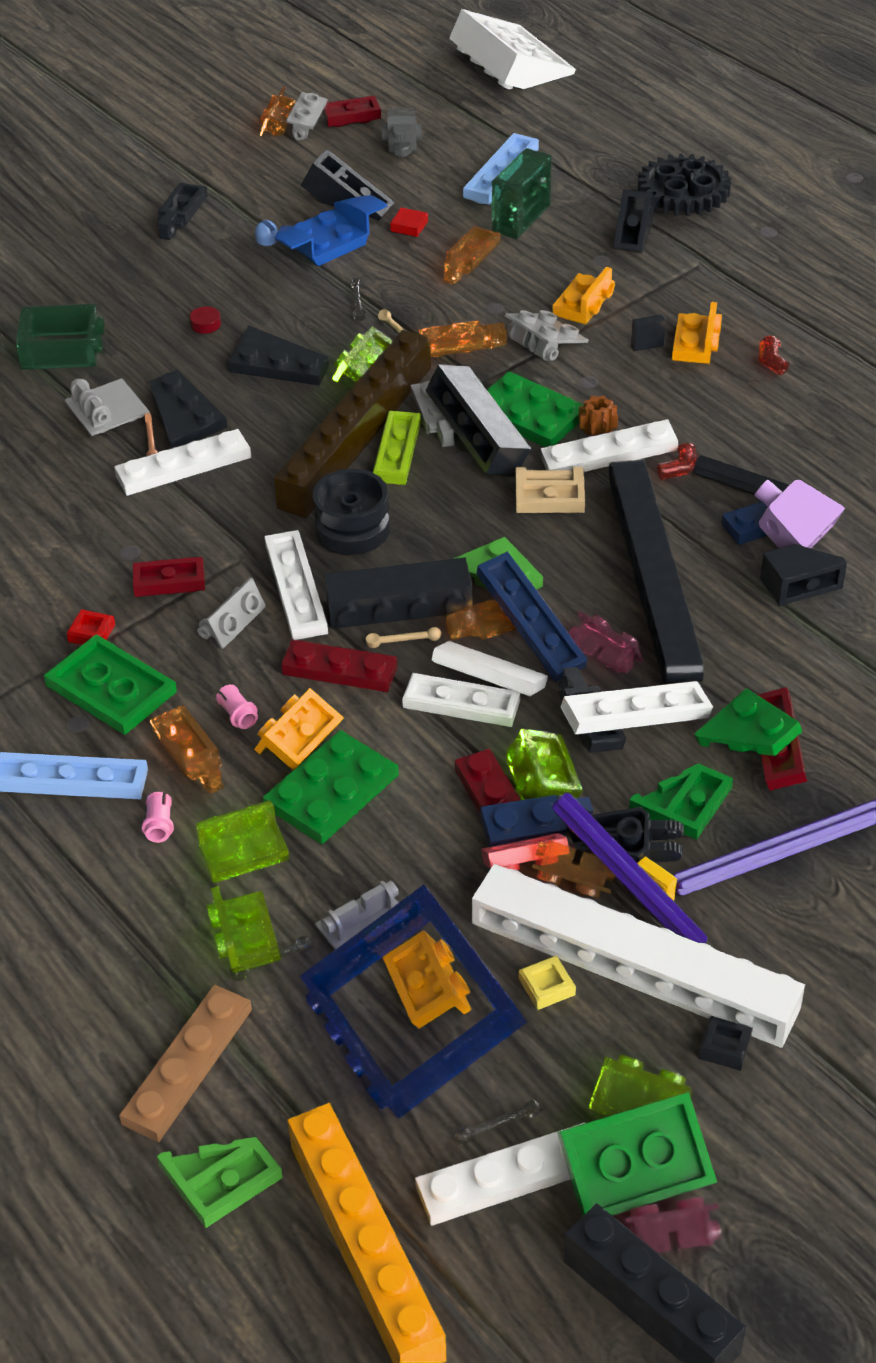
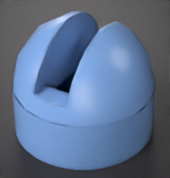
[255,220,278,246]

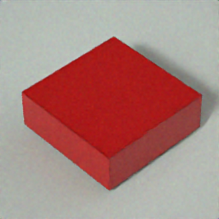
[390,207,428,237]
[66,609,115,645]

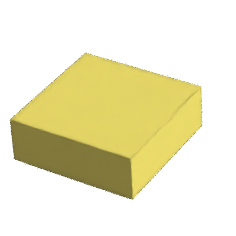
[519,955,576,1010]

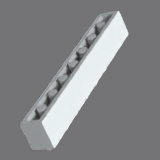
[472,864,805,1048]

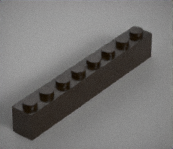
[274,330,431,518]

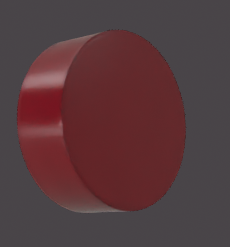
[190,306,221,334]

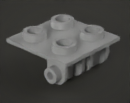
[505,310,589,361]
[64,378,150,436]

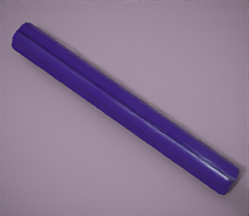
[552,793,708,943]

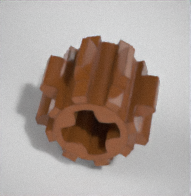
[579,395,618,437]

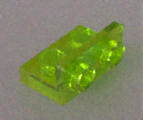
[332,326,392,382]
[506,729,583,800]
[196,801,289,883]
[206,886,281,973]
[588,1054,693,1116]

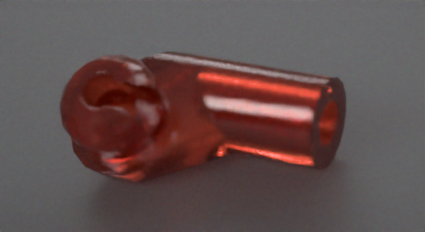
[758,335,789,375]
[657,443,698,480]

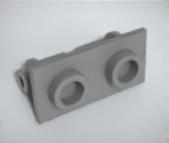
[286,92,328,140]
[197,578,266,649]
[315,881,406,953]

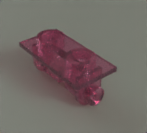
[569,610,644,673]
[621,1197,721,1253]

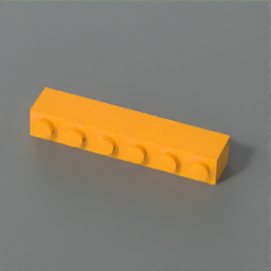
[288,1102,446,1363]

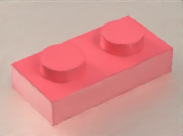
[481,833,570,870]

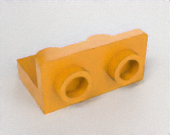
[553,267,615,325]
[672,302,722,364]
[254,688,344,770]
[382,930,472,1029]

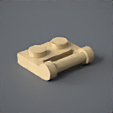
[516,467,585,513]

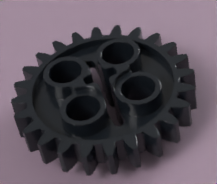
[637,153,731,216]

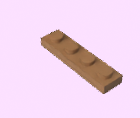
[119,984,252,1143]

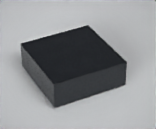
[631,314,666,351]
[699,1016,753,1071]

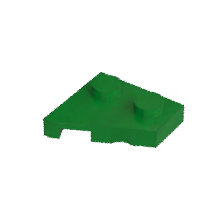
[694,688,802,756]
[629,763,733,840]

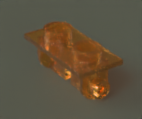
[259,86,296,136]
[530,839,615,899]

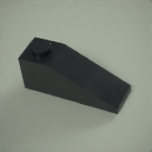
[300,149,395,220]

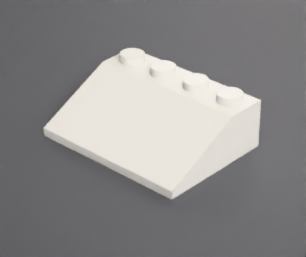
[449,9,576,89]

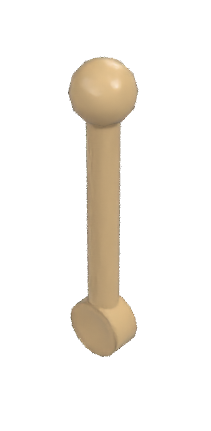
[378,309,404,333]
[366,627,441,648]

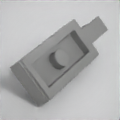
[411,381,455,447]

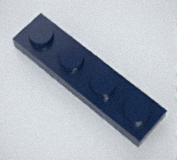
[476,551,588,682]

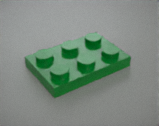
[487,371,584,447]
[44,634,177,735]
[263,730,399,845]
[557,1092,717,1217]

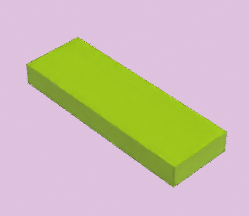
[373,411,421,485]

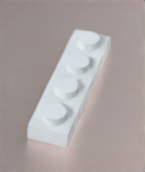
[541,419,678,472]
[114,429,251,496]
[264,530,328,640]
[560,681,713,734]
[415,1123,585,1226]

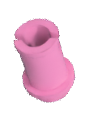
[216,684,258,729]
[142,792,174,843]

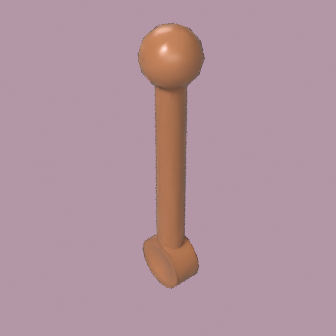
[144,413,158,456]

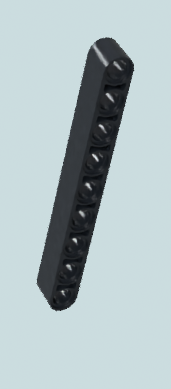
[609,459,704,685]

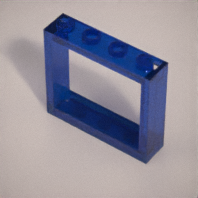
[300,884,527,1118]

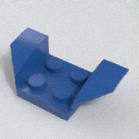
[275,195,387,266]

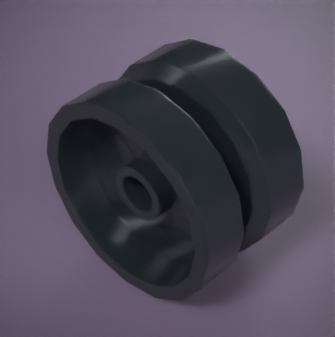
[313,468,390,555]

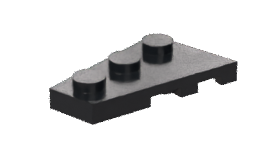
[229,326,329,386]
[150,370,227,449]

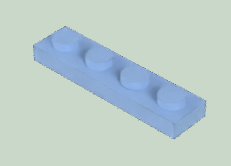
[463,133,539,205]
[0,752,148,799]

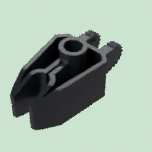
[568,807,684,873]

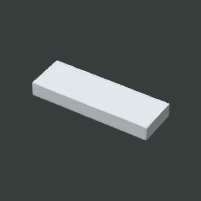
[432,641,548,696]
[402,673,520,727]

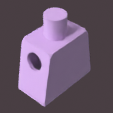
[754,480,845,548]

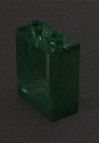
[492,148,552,239]
[16,304,105,370]

